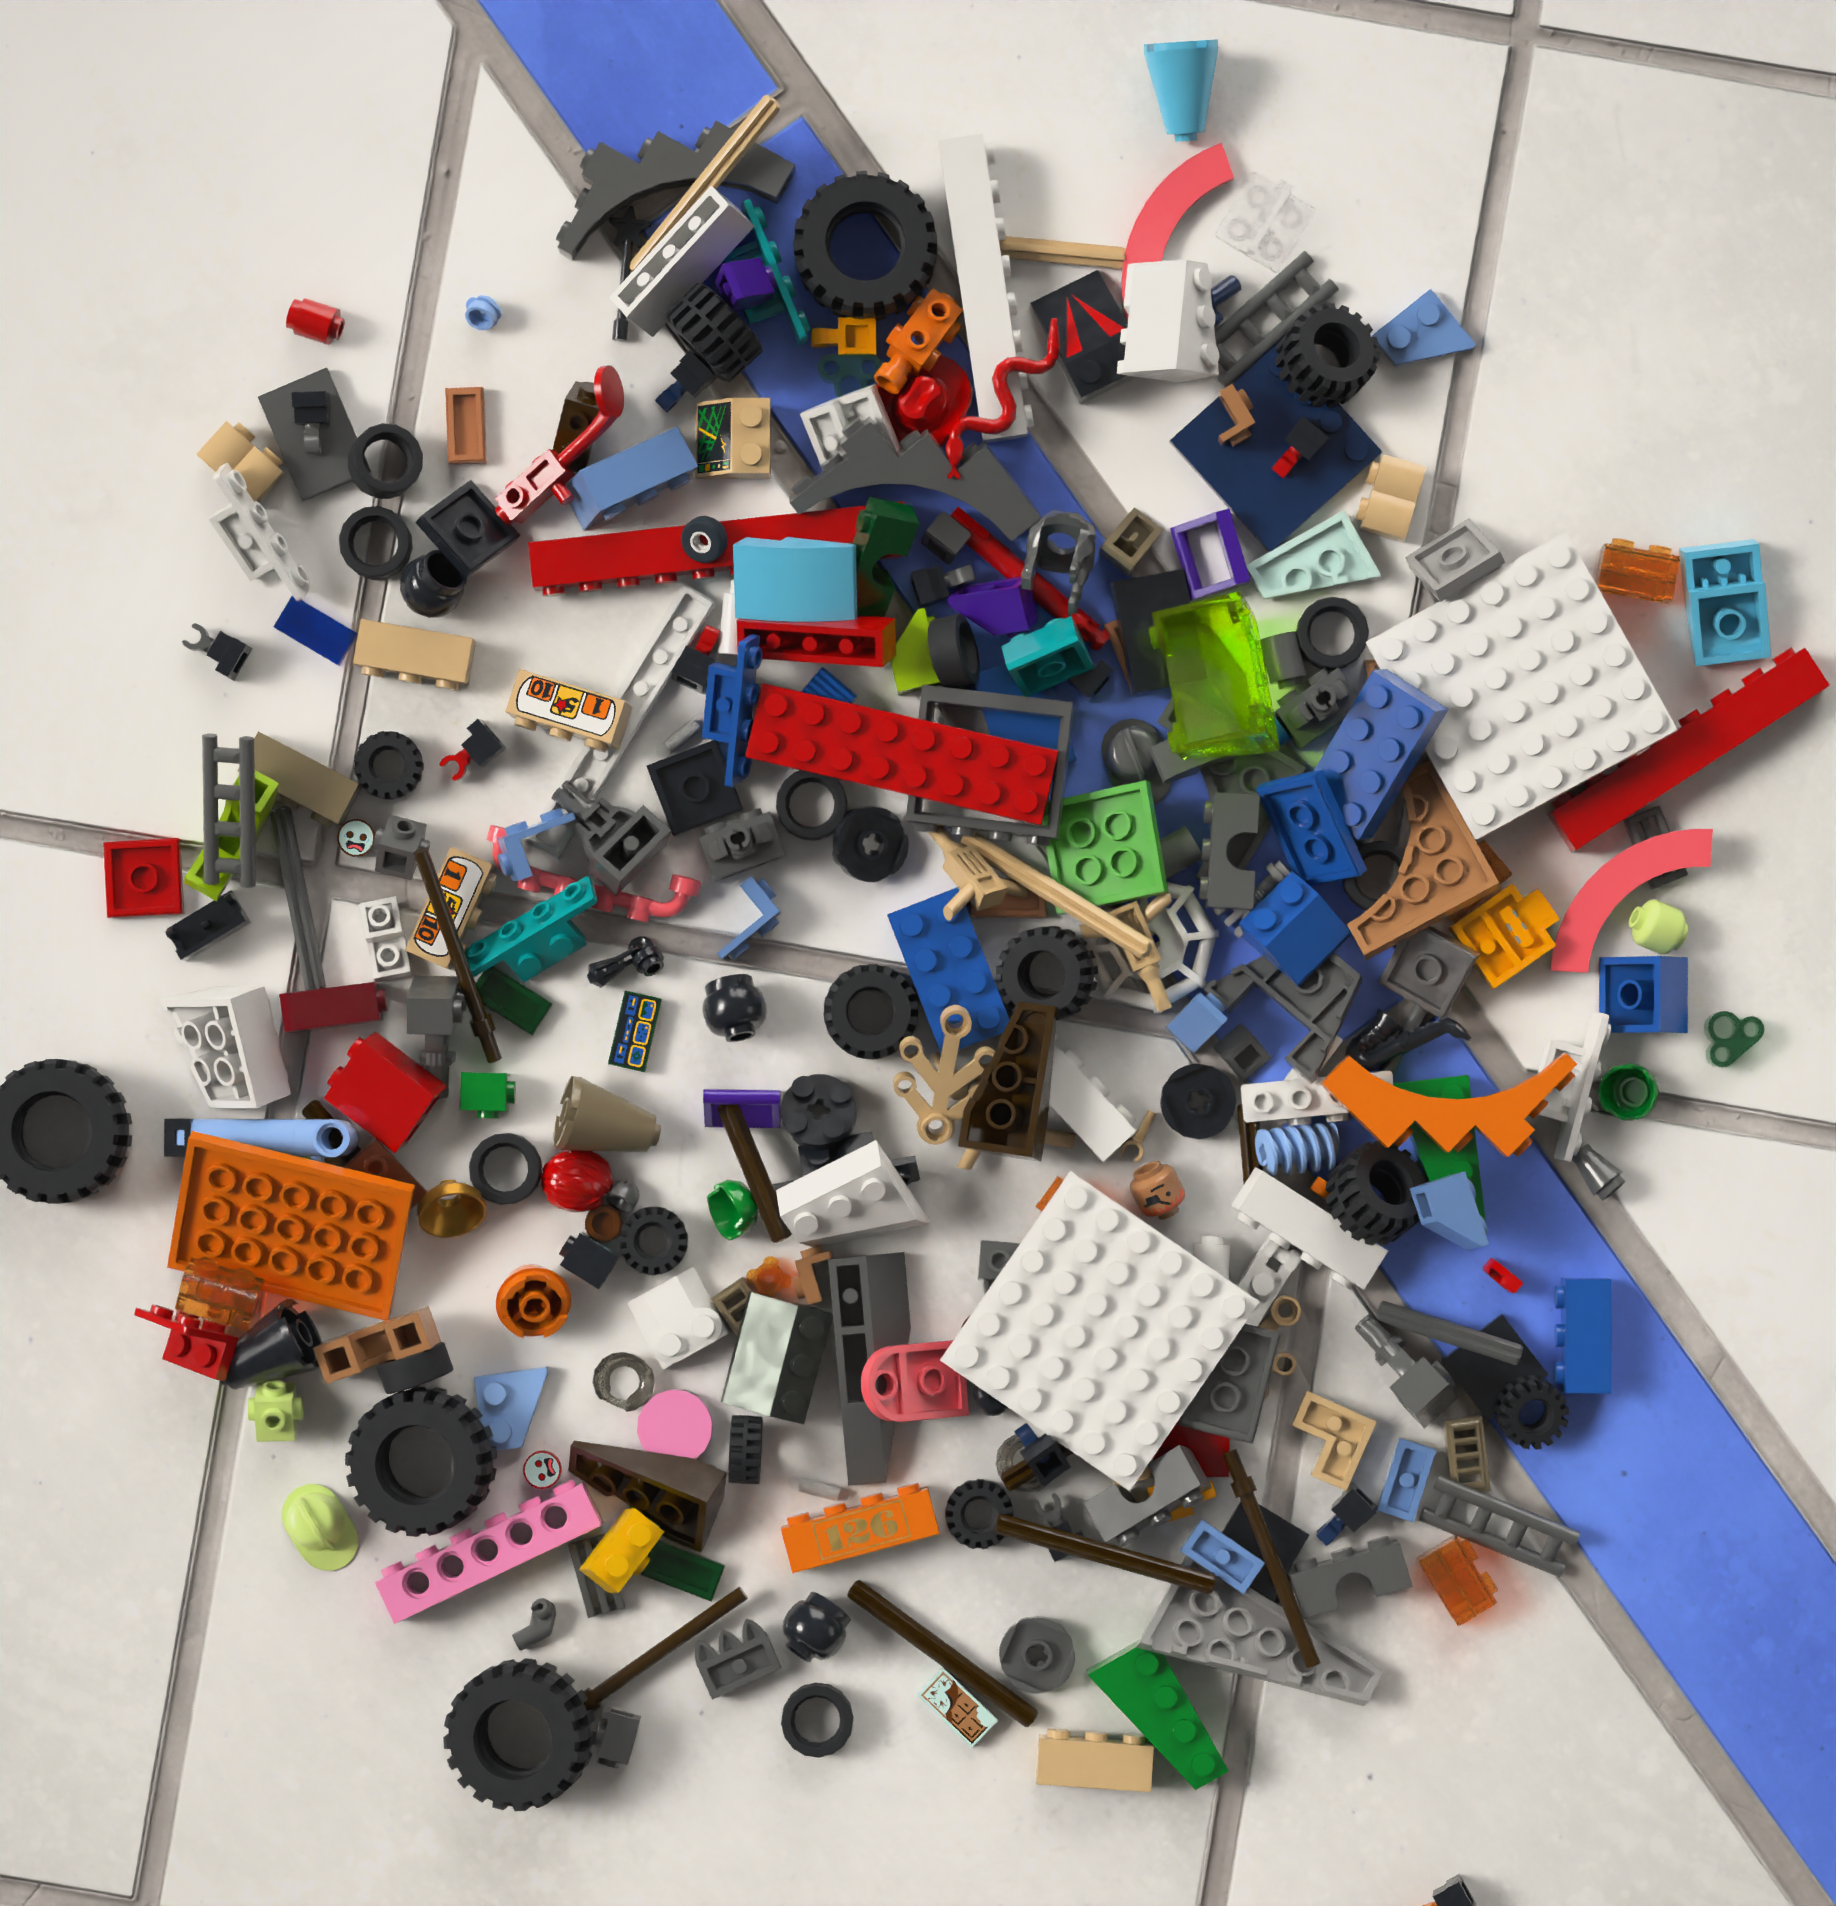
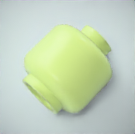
[1629,899,1688,954]

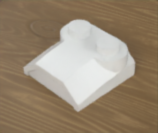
[627,1266,730,1369]

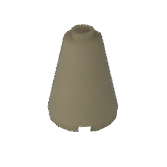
[553,1076,661,1152]

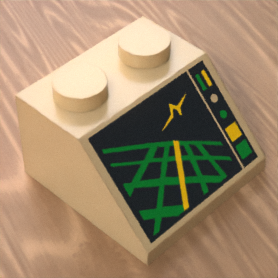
[695,398,771,479]

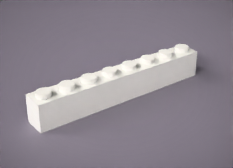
[938,133,1034,443]

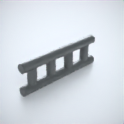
[1215,251,1339,388]
[202,733,256,888]
[1419,1475,1580,1577]

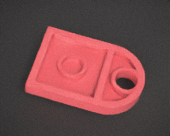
[861,1340,969,1422]

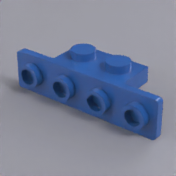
[702,634,763,787]

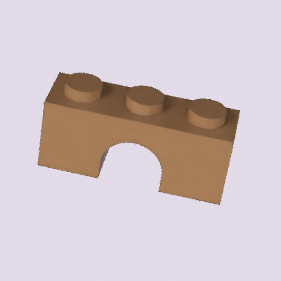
[313,1306,441,1384]

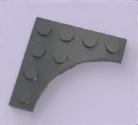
[1157,690,1306,881]

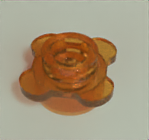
[746,1256,792,1297]

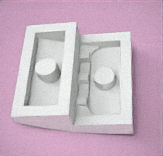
[800,384,901,470]

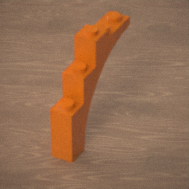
[1320,1053,1577,1157]

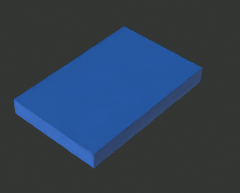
[974,664,1077,764]
[1256,770,1367,886]

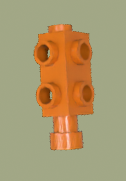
[874,288,963,394]

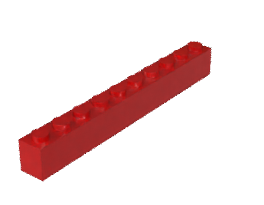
[528,501,905,597]

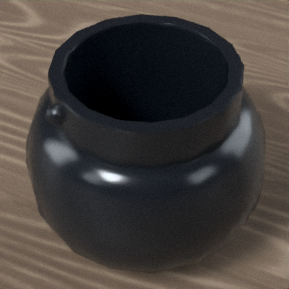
[400,550,467,618]
[702,974,767,1042]
[782,1592,851,1662]

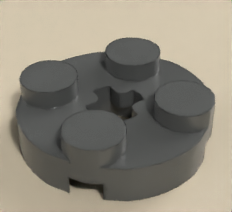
[999,1616,1075,1694]

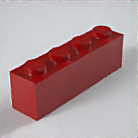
[737,615,896,667]

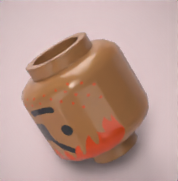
[1130,1161,1185,1220]

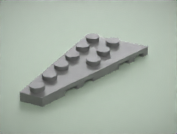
[1136,1555,1384,1706]

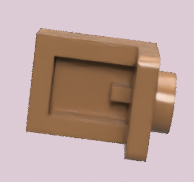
[1218,384,1256,447]
[792,1245,834,1305]

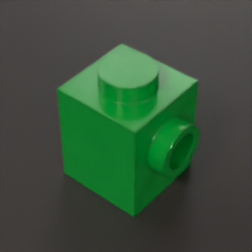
[460,1072,516,1119]

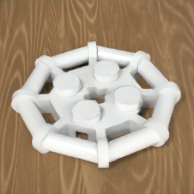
[1083,881,1219,1014]

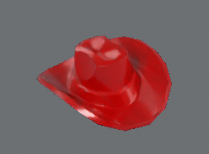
[876,355,974,448]

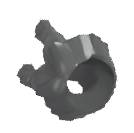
[1021,510,1096,616]

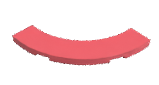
[1121,143,1234,322]
[1550,829,1713,973]

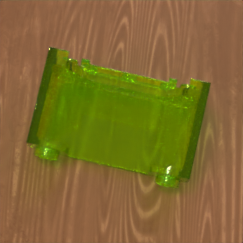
[1149,591,1280,760]

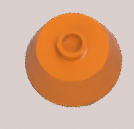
[496,1264,571,1338]

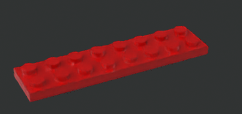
[745,683,1059,826]

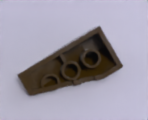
[958,1001,1058,1162]
[568,1440,727,1553]

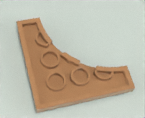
[1347,759,1501,960]

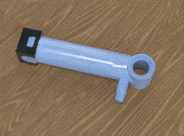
[164,1119,359,1163]

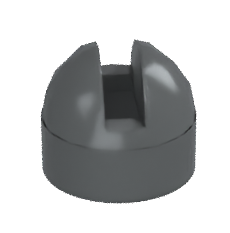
[606,1179,640,1213]

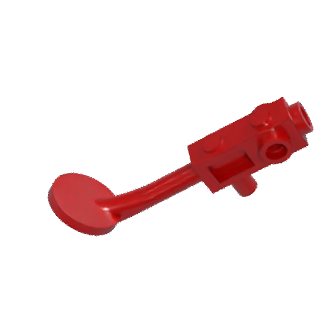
[495,365,624,525]

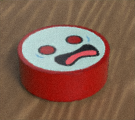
[523,1450,562,1489]

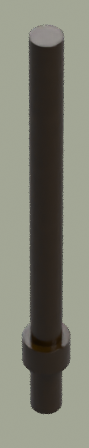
[413,848,502,1063]
[1223,1448,1321,1668]
[584,1586,748,1712]

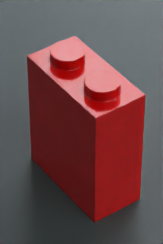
[324,1031,448,1153]

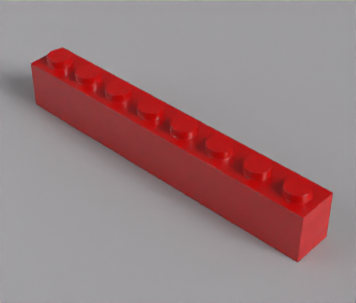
[1547,647,1830,852]

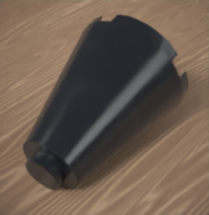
[220,1299,322,1390]

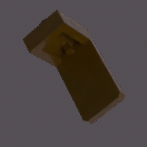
[552,381,600,473]

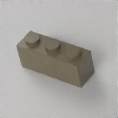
[237,731,362,828]

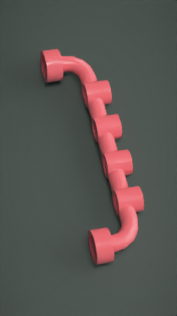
[486,825,702,922]

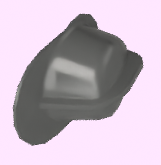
[1101,719,1171,805]

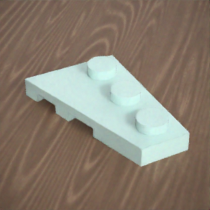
[1246,510,1381,600]

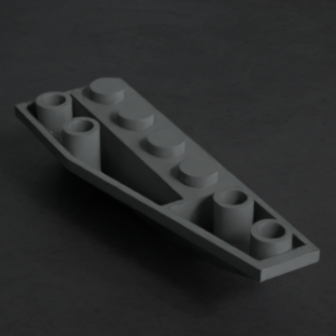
[828,1252,911,1486]

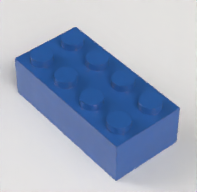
[1314,669,1449,840]
[887,887,1009,1053]

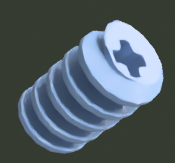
[1255,1122,1340,1176]

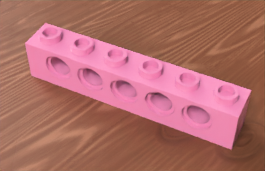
[375,1479,604,1624]

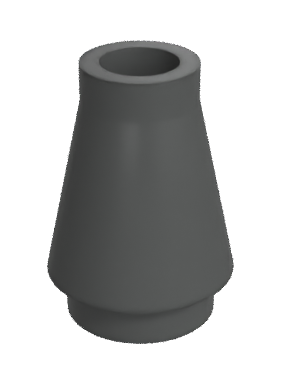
[1572,1144,1626,1201]

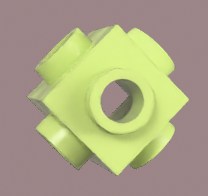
[248,1380,304,1442]

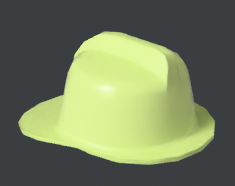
[282,1484,358,1571]

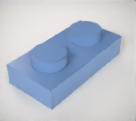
[1377,1437,1436,1522]
[1180,1519,1265,1594]

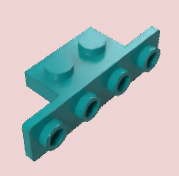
[723,199,810,346]
[465,876,598,982]

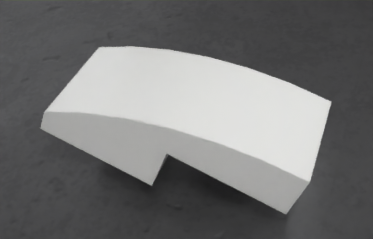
[359,896,413,983]

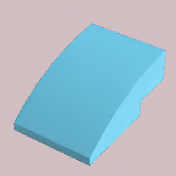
[733,537,858,622]
[1679,539,1771,666]

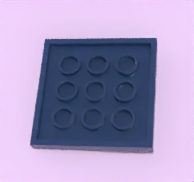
[1169,345,1382,553]

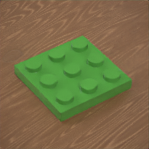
[1042,780,1168,916]

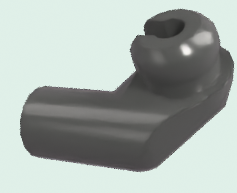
[512,1598,556,1651]

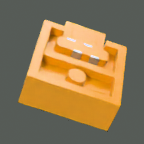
[1448,883,1560,990]

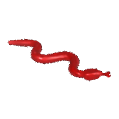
[945,318,1060,479]

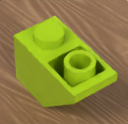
[890,608,942,695]

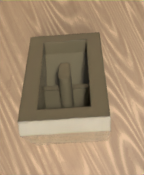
[1099,507,1164,577]

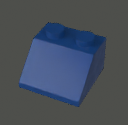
[1239,871,1352,987]
[1599,956,1688,1033]

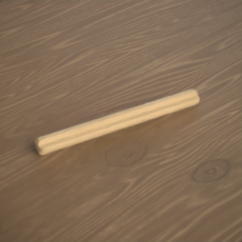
[629,95,780,271]
[960,832,1153,958]

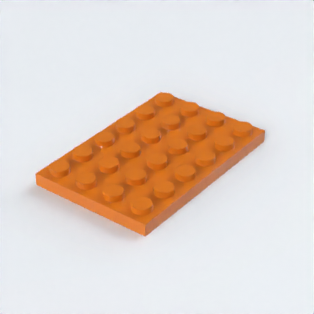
[167,1131,415,1320]

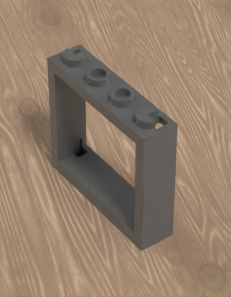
[905,685,1075,846]

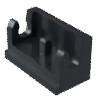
[165,890,251,961]

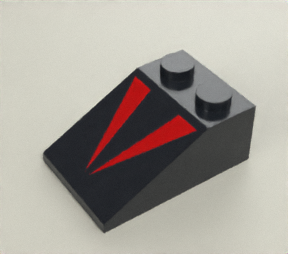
[1030,270,1135,404]

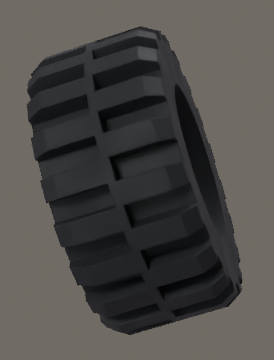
[793,171,937,321]
[0,1059,133,1204]
[345,1386,497,1537]
[443,1658,596,1812]

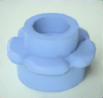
[465,295,501,330]

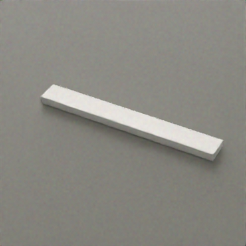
[525,583,716,860]

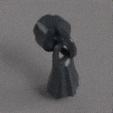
[586,936,664,988]

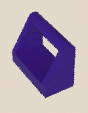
[1170,508,1251,601]
[703,1089,781,1128]

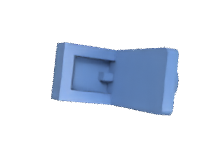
[497,808,576,881]
[717,876,781,961]

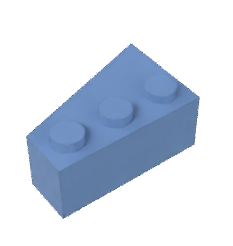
[567,426,698,531]

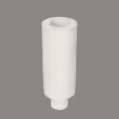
[718,580,739,657]

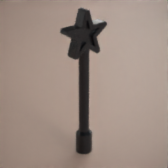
[609,206,651,342]

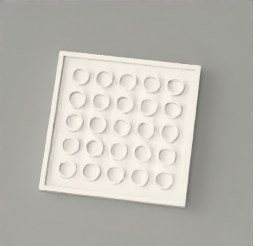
[1366,532,1678,841]
[940,1171,1260,1491]

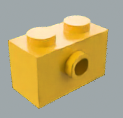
[579,1508,664,1593]

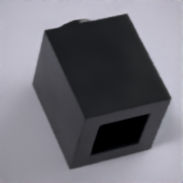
[559,1232,621,1289]

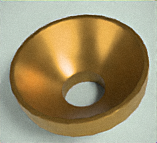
[417,1180,487,1238]

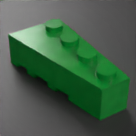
[1393,1075,1486,1222]
[1086,1640,1229,1790]

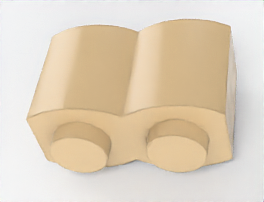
[196,421,285,503]
[1355,454,1426,543]

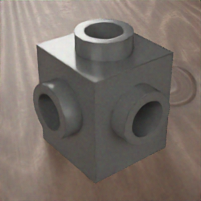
[373,815,430,881]

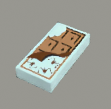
[917,1667,998,1748]

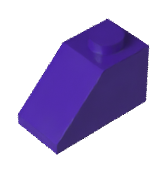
[715,257,777,313]
[947,577,1039,638]

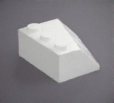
[1117,260,1219,383]
[159,985,291,1108]
[776,1140,930,1247]

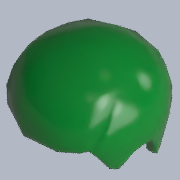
[1598,1063,1660,1121]
[707,1179,758,1241]

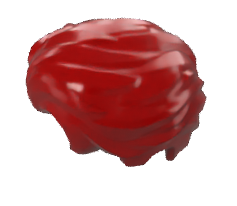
[540,1151,613,1212]

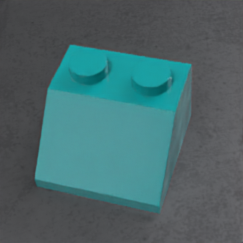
[1001,616,1094,697]

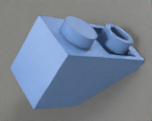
[1165,993,1228,1053]
[1410,1171,1489,1250]

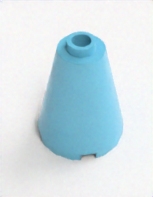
[1144,39,1219,142]

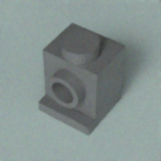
[594,1706,641,1768]

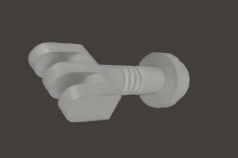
[1213,860,1290,938]

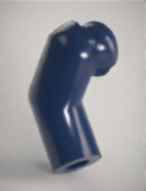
[1211,275,1242,327]

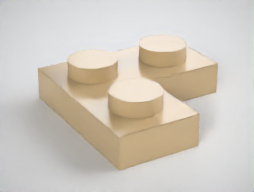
[1291,1390,1377,1491]

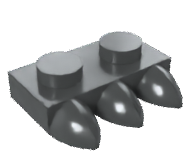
[695,1619,782,1700]

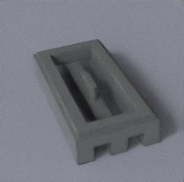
[1623,805,1688,890]
[568,1534,625,1618]

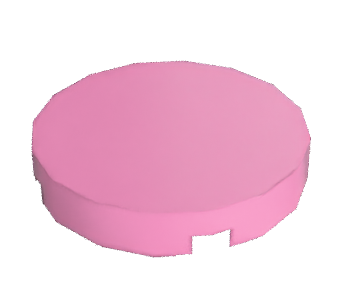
[637,1389,713,1459]

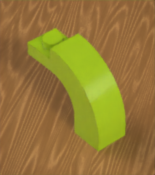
[184,770,279,901]

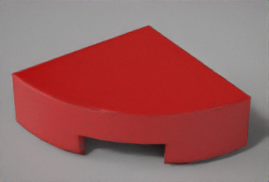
[1482,1257,1524,1293]

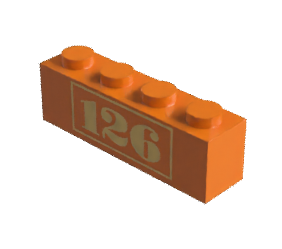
[781,1483,940,1573]

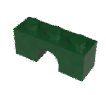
[849,497,920,617]

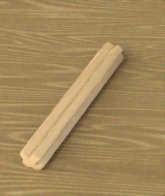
[999,236,1125,269]

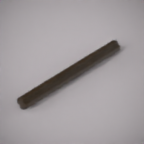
[995,1514,1216,1594]
[847,1580,1038,1727]

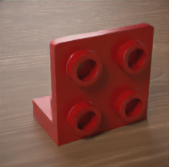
[134,1304,238,1381]

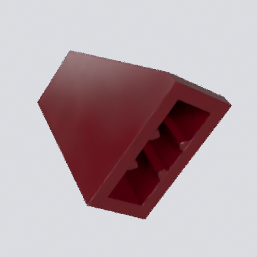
[279,982,388,1033]

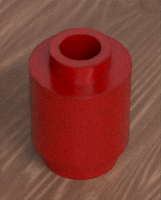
[286,298,345,345]

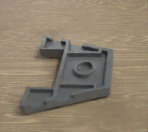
[1203,953,1363,1084]

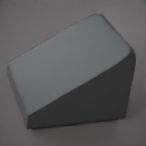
[921,512,971,565]
[1214,1024,1272,1082]

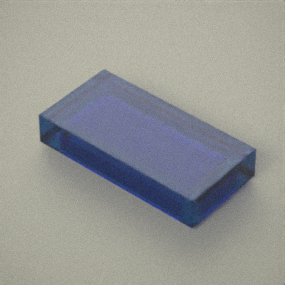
[273,595,358,666]

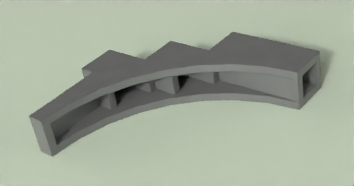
[556,121,796,261]
[789,416,1041,541]

